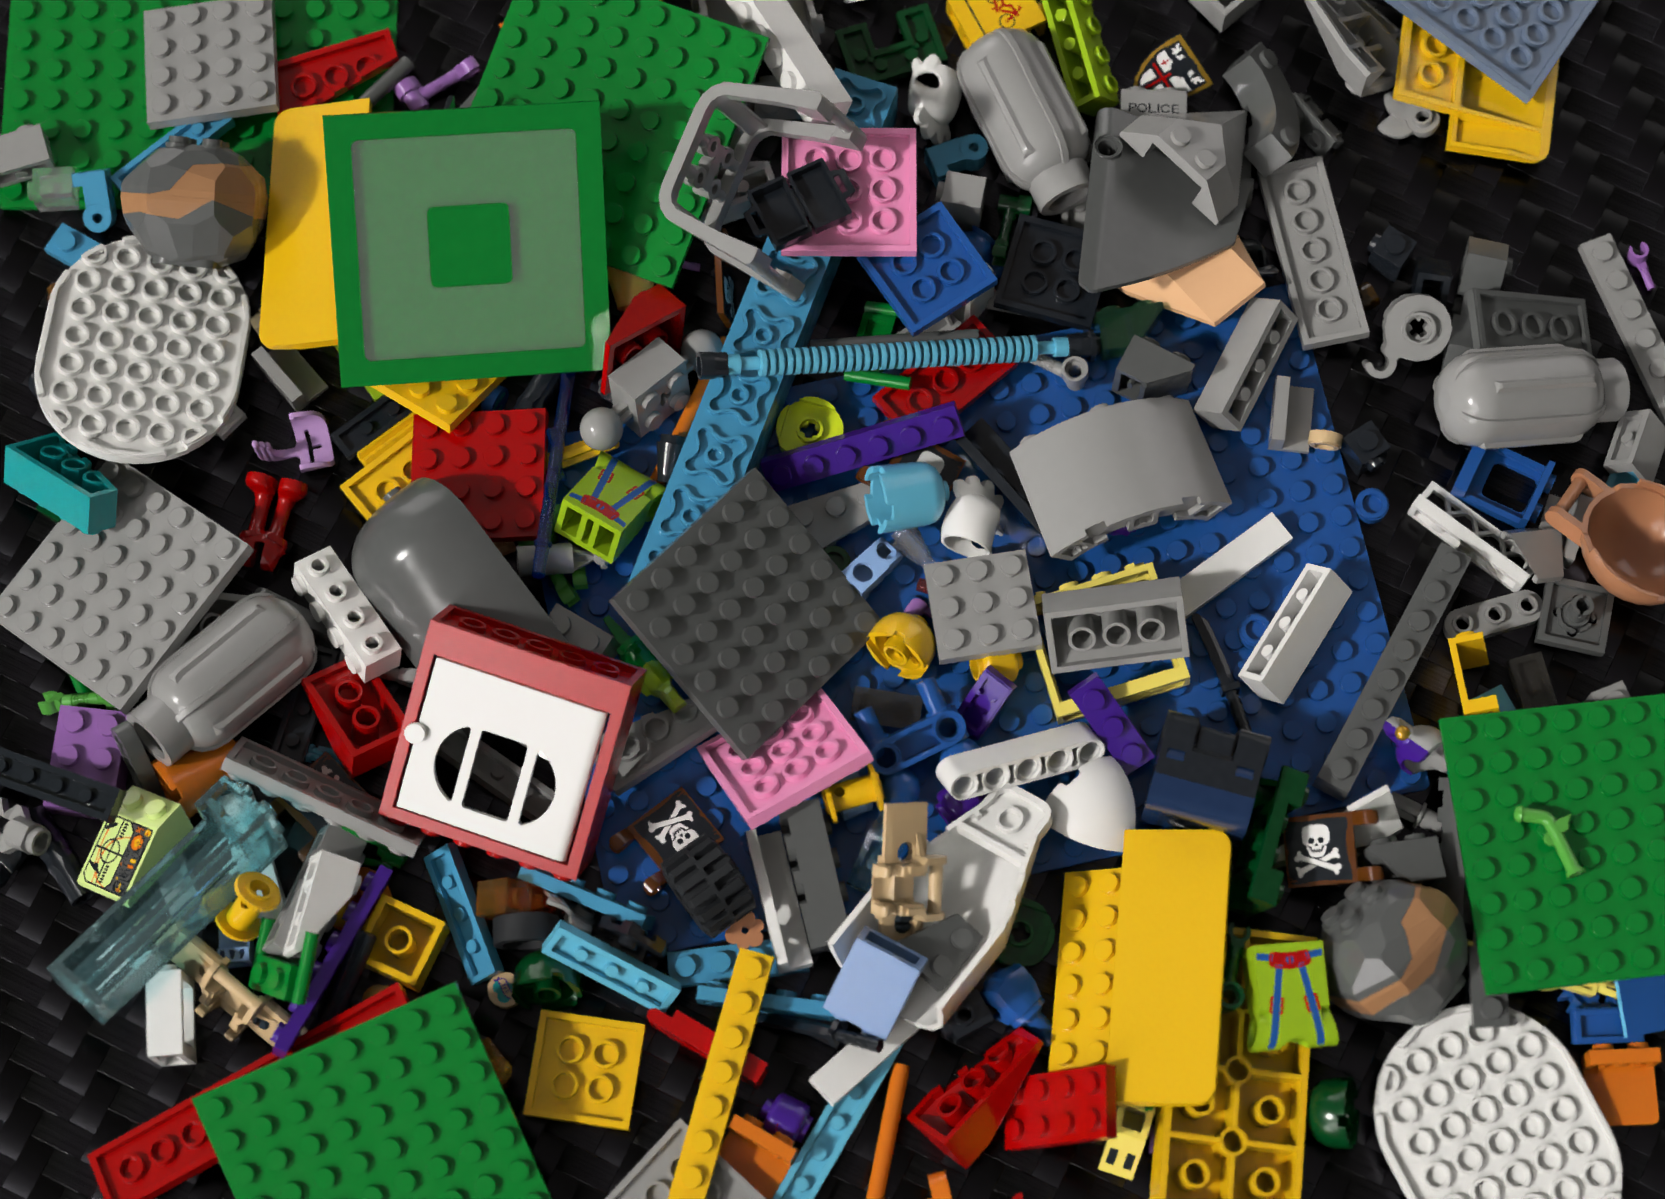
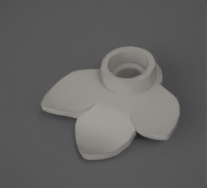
[1378,91,1440,139]
[543,890,597,935]

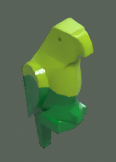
[603,615,687,714]

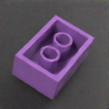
[43,705,129,819]

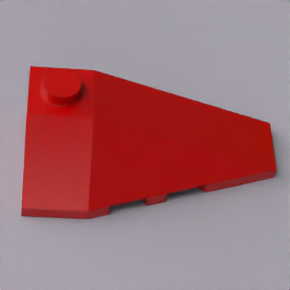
[906,1027,1044,1169]

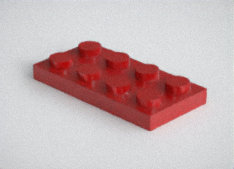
[872,314,1018,419]
[1004,1064,1117,1151]

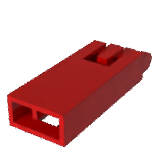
[647,1008,769,1090]

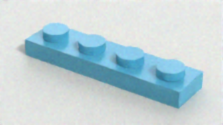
[542,919,681,1013]

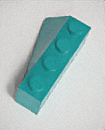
[4,432,118,535]

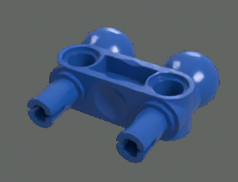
[853,676,980,803]

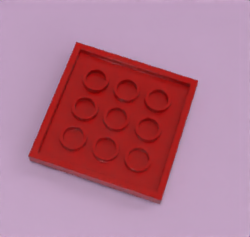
[411,408,549,542]

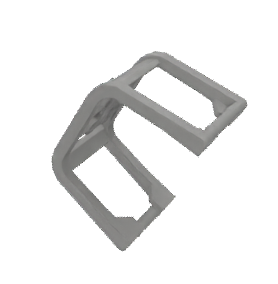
[659,82,867,301]

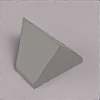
[1499,528,1564,584]

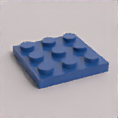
[857,201,998,337]

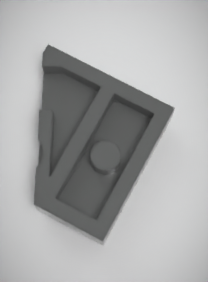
[896,914,983,991]

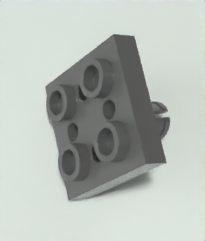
[1534,578,1615,657]

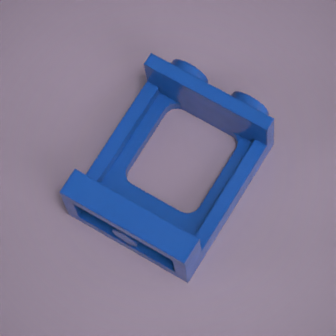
[1450,447,1557,529]

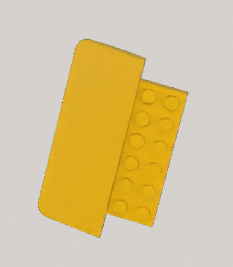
[1393,15,1559,163]
[259,98,372,350]
[1048,829,1232,1107]

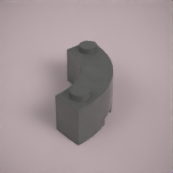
[1223,42,1300,178]
[1441,236,1513,371]

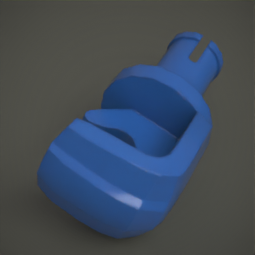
[980,963,1052,1048]

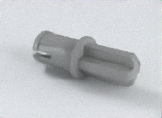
[1391,791,1442,837]

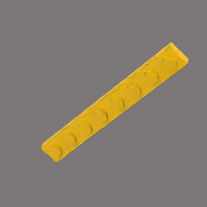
[668,947,775,1199]

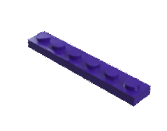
[760,401,965,492]
[270,864,393,1058]

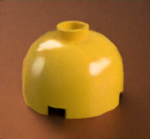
[866,612,936,680]

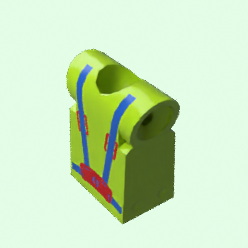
[554,451,666,564]
[1241,940,1339,1053]

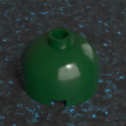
[512,948,583,1012]
[1306,1077,1359,1148]

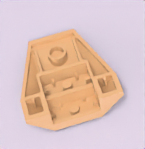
[1119,234,1266,327]

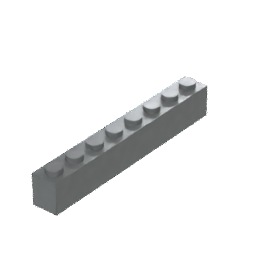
[1312,542,1472,802]

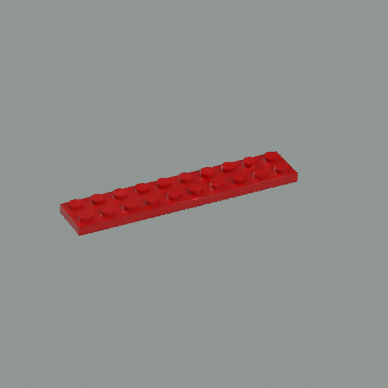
[87,982,410,1199]

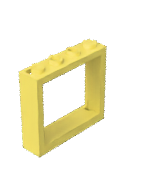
[1034,562,1190,725]

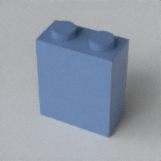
[823,925,928,1041]

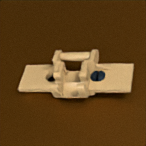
[871,801,947,941]
[166,926,307,1047]

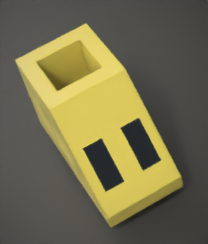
[1098,1106,1156,1181]

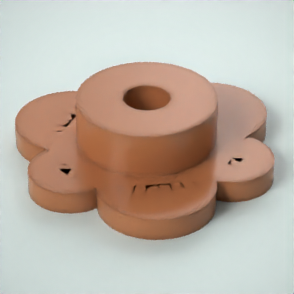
[725,911,764,949]

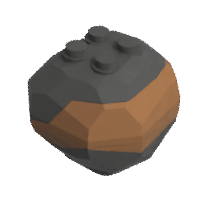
[120,135,268,270]
[1320,879,1468,1026]

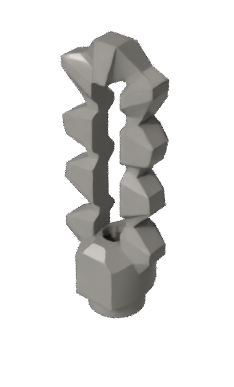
[0,797,51,856]

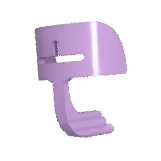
[252,411,335,473]

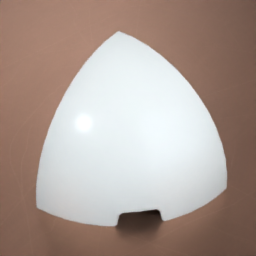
[1045,756,1136,852]

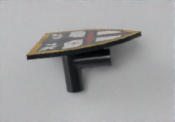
[1133,33,1213,97]

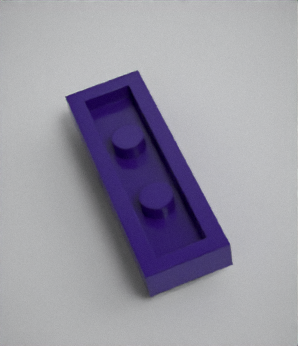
[1068,672,1155,776]

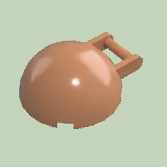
[1545,468,1665,606]

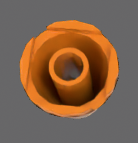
[151,739,238,819]

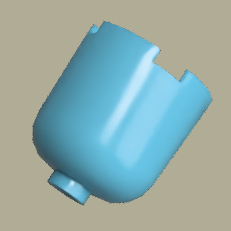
[864,462,950,534]

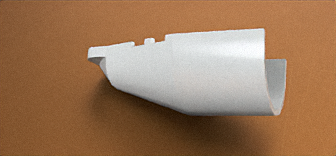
[827,786,1053,1031]

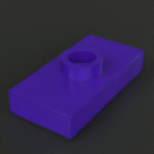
[957,665,1017,740]

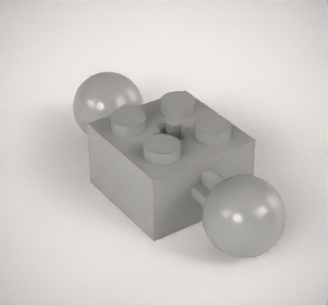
[580,329,723,451]

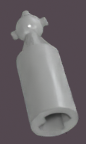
[516,543,620,577]

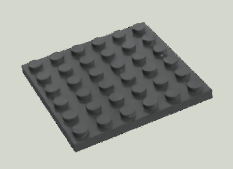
[609,467,880,760]

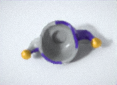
[1383,716,1447,775]

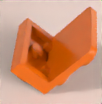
[1580,1042,1662,1127]
[719,1113,798,1199]

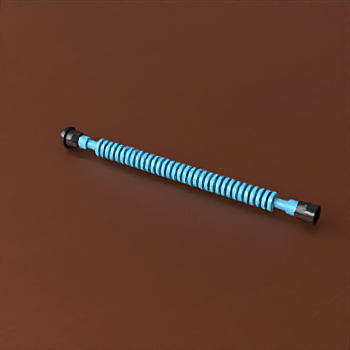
[696,329,1101,380]

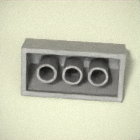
[1042,577,1190,674]

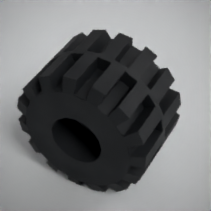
[660,833,757,938]

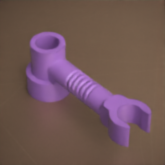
[393,55,480,111]

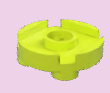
[776,396,844,452]

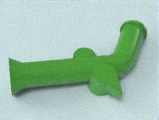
[1514,805,1586,879]

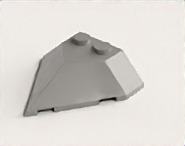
[1119,110,1247,225]

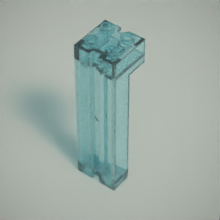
[47,775,288,1025]

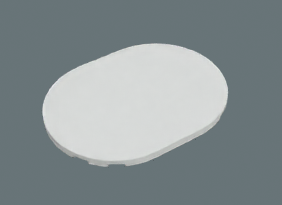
[34,235,251,464]
[1373,1004,1623,1199]

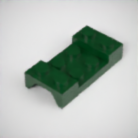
[1228,765,1309,917]

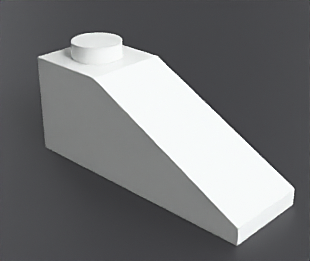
[282,849,361,958]

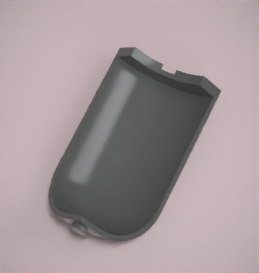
[351,477,569,738]

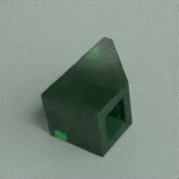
[1094,300,1164,361]

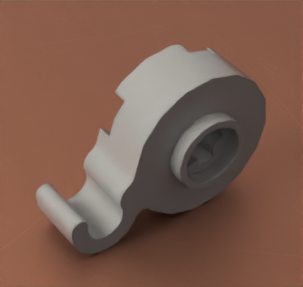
[1362,293,1452,379]

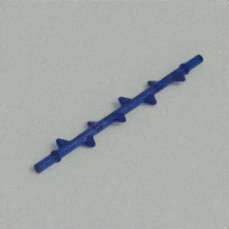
[531,371,582,579]

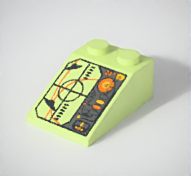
[77,785,196,906]

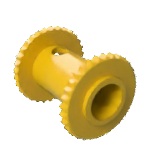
[820,763,885,824]
[215,871,281,942]

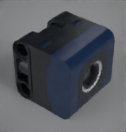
[1140,710,1272,847]

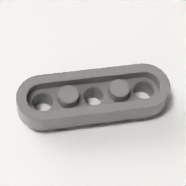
[1443,590,1543,639]

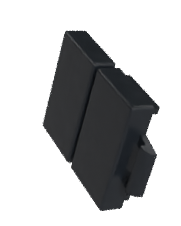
[743,158,856,252]

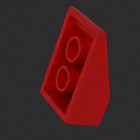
[600,284,686,395]
[301,659,405,778]

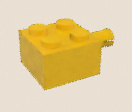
[334,894,450,993]

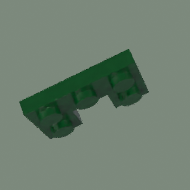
[835,3,948,84]

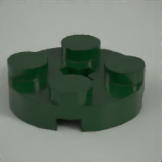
[996,898,1055,968]

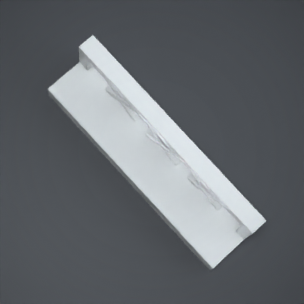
[1407,481,1533,592]
[746,829,813,974]

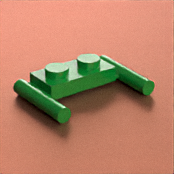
[844,301,912,390]
[248,917,320,1005]

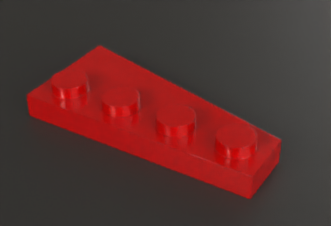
[277,28,399,115]

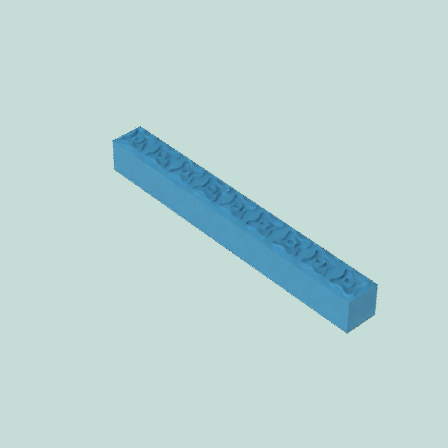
[628,68,898,582]

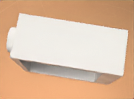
[145,964,197,1067]

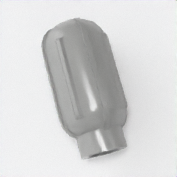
[957,27,1092,216]
[1432,344,1630,450]
[126,592,317,766]

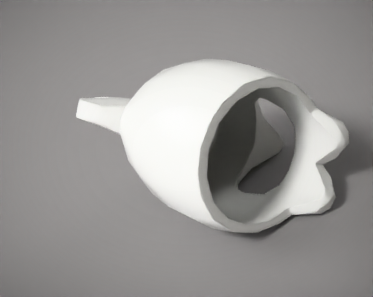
[908,54,962,145]
[941,475,1004,558]

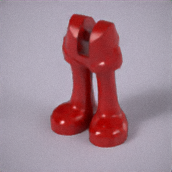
[239,471,308,572]

